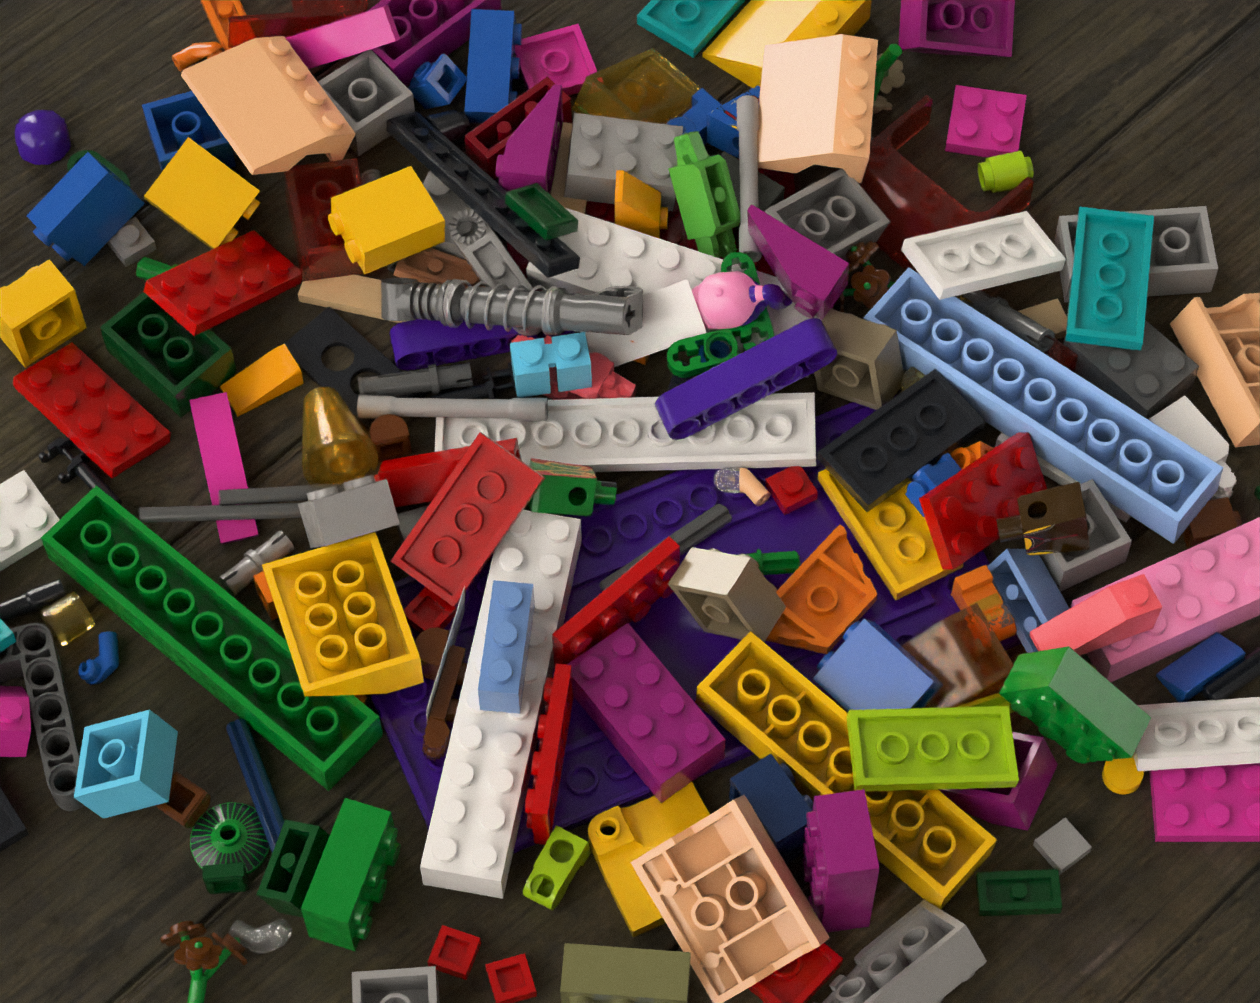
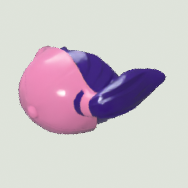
[692,271,792,329]

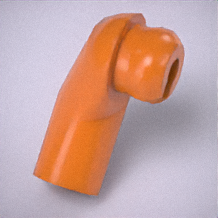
[172,41,223,71]

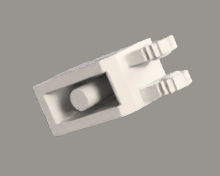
[1149,396,1237,500]

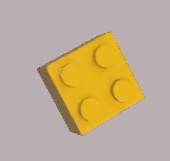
[0,259,87,368]

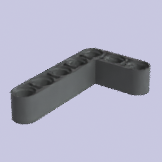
[0,623,84,811]

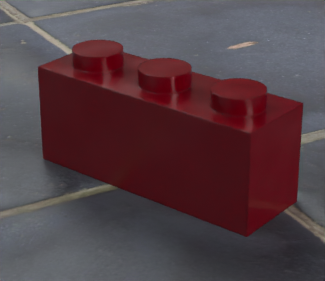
[465,76,572,180]

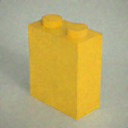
[144,137,261,249]
[328,166,445,274]

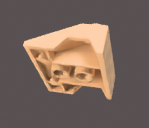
[757,34,878,183]
[181,36,356,175]
[1170,293,1260,447]
[630,795,830,1003]

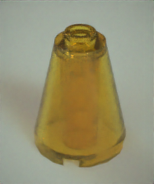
[302,387,378,485]

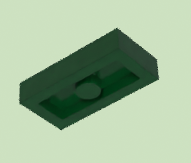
[975,869,1062,916]

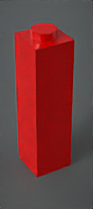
[374,438,522,507]

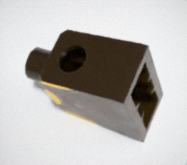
[996,482,1090,555]

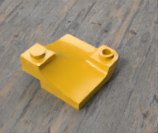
[588,782,710,937]

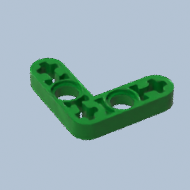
[667,252,774,378]

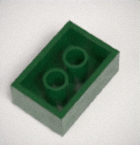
[100,292,237,418]

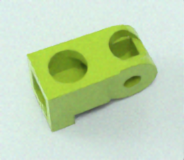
[523,825,591,910]

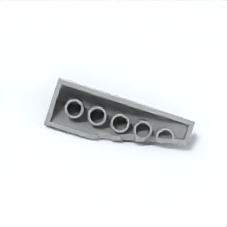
[813,900,987,1003]

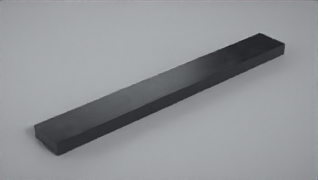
[386,111,580,278]

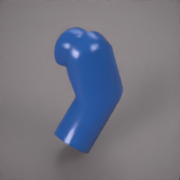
[78,631,119,685]

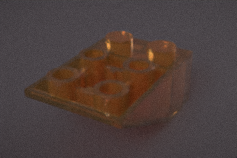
[901,603,1013,708]

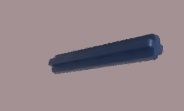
[226,718,285,853]

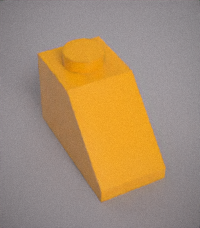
[615,170,668,239]

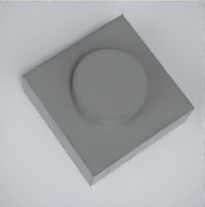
[107,217,156,267]

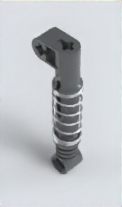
[381,277,643,335]

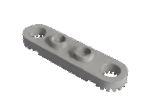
[449,209,542,336]

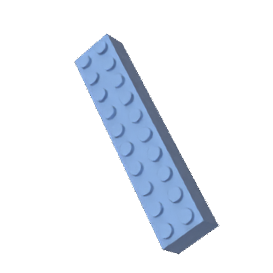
[863,267,1223,544]

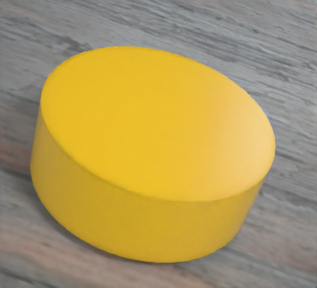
[1102,757,1144,795]

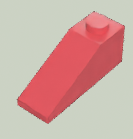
[1029,574,1162,656]

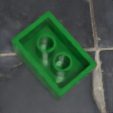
[999,646,1151,764]
[301,798,401,951]

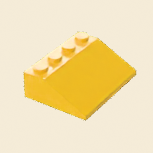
[702,0,872,88]
[262,532,424,697]

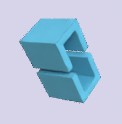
[510,332,592,398]

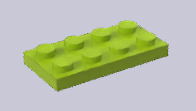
[846,706,1019,792]

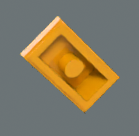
[220,344,304,417]

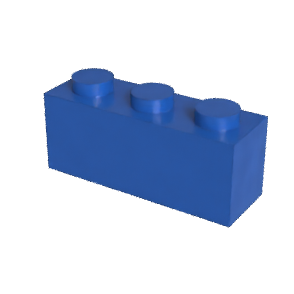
[465,9,522,124]

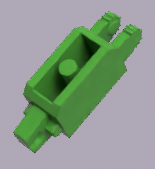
[668,131,740,258]

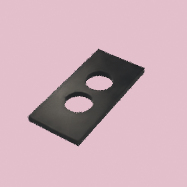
[284,307,426,431]

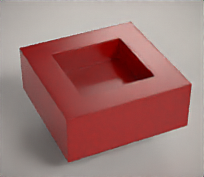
[765,466,818,516]
[404,587,457,633]
[427,925,481,980]
[485,953,537,1003]

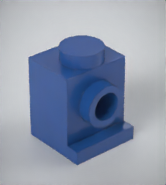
[408,54,467,109]
[905,453,962,517]

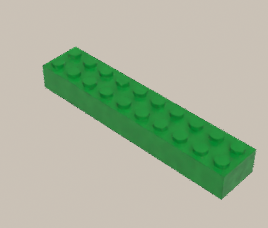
[41,485,383,791]

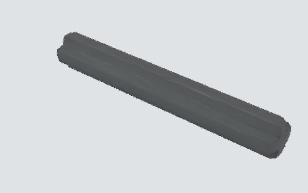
[599,504,732,592]

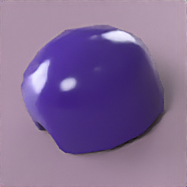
[14,110,71,165]

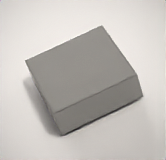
[1033,817,1092,875]

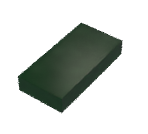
[505,183,578,241]

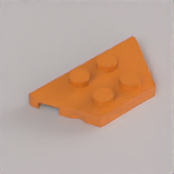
[765,524,878,654]

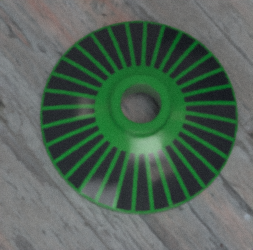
[190,802,270,874]

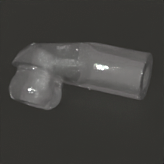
[229,919,292,954]

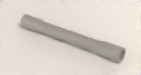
[736,95,762,262]
[357,395,548,421]

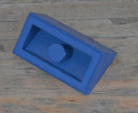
[1156,632,1246,702]

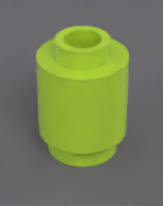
[978,151,1034,193]

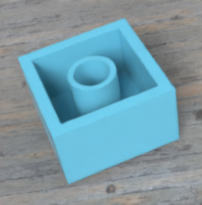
[74,709,178,819]

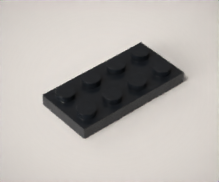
[817,369,985,512]

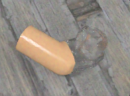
[713,468,771,506]

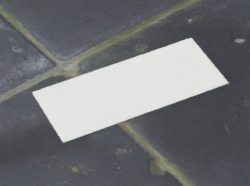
[580,279,707,367]

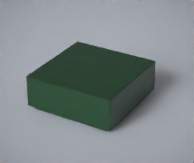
[202,862,249,894]

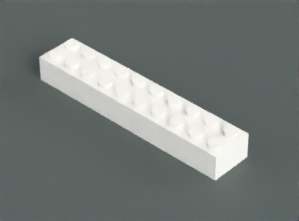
[420,510,582,899]

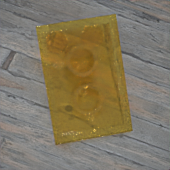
[572,48,700,124]

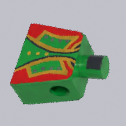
[528,458,617,516]

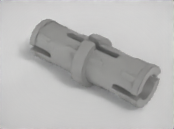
[219,530,294,597]

